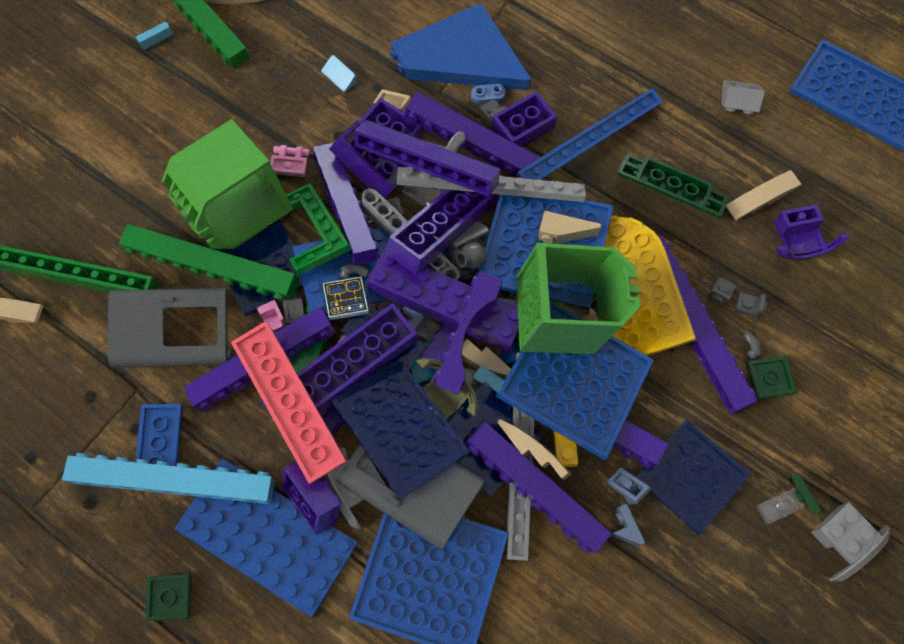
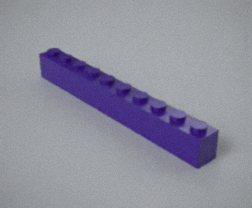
[658,235,757,415]

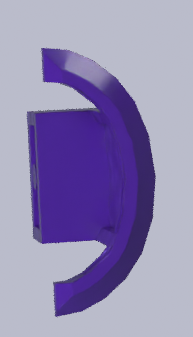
[774,204,850,260]

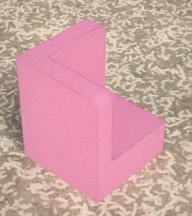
[257,300,287,332]

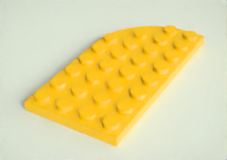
[604,216,696,356]

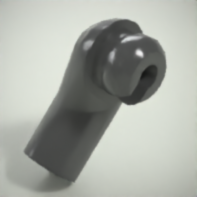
[742,331,762,360]

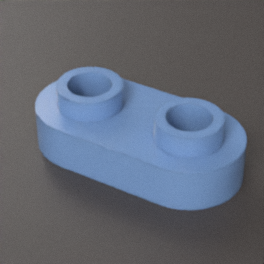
[471,84,506,104]

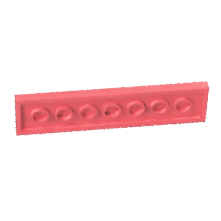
[231,321,347,484]

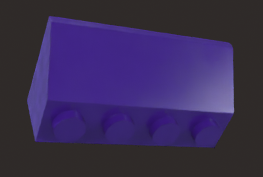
[329,120,406,199]

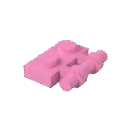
[270,145,310,177]

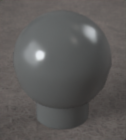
[455,242,486,269]

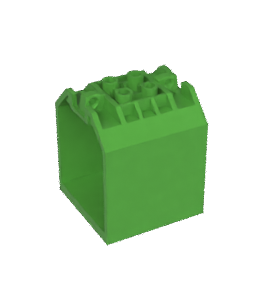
[162,119,293,249]
[516,243,641,354]

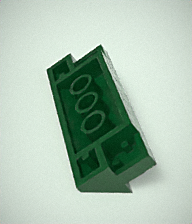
[617,154,729,218]

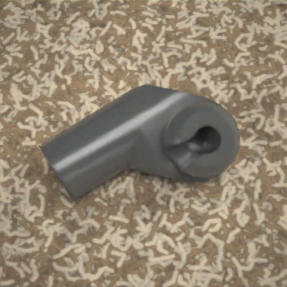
[340,263,370,279]

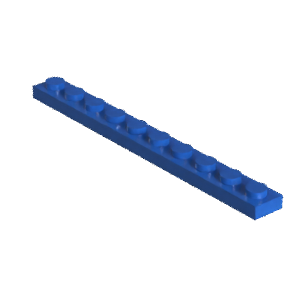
[516,88,663,180]

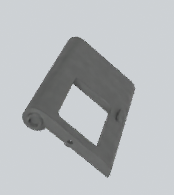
[108,288,233,367]
[337,415,487,550]

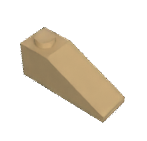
[538,211,601,244]

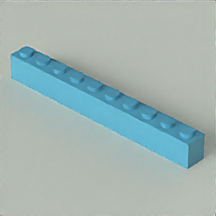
[62,453,275,504]

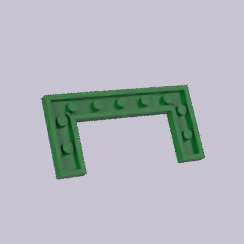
[286,183,351,276]

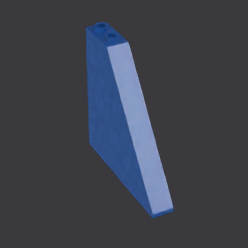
[390,3,531,90]

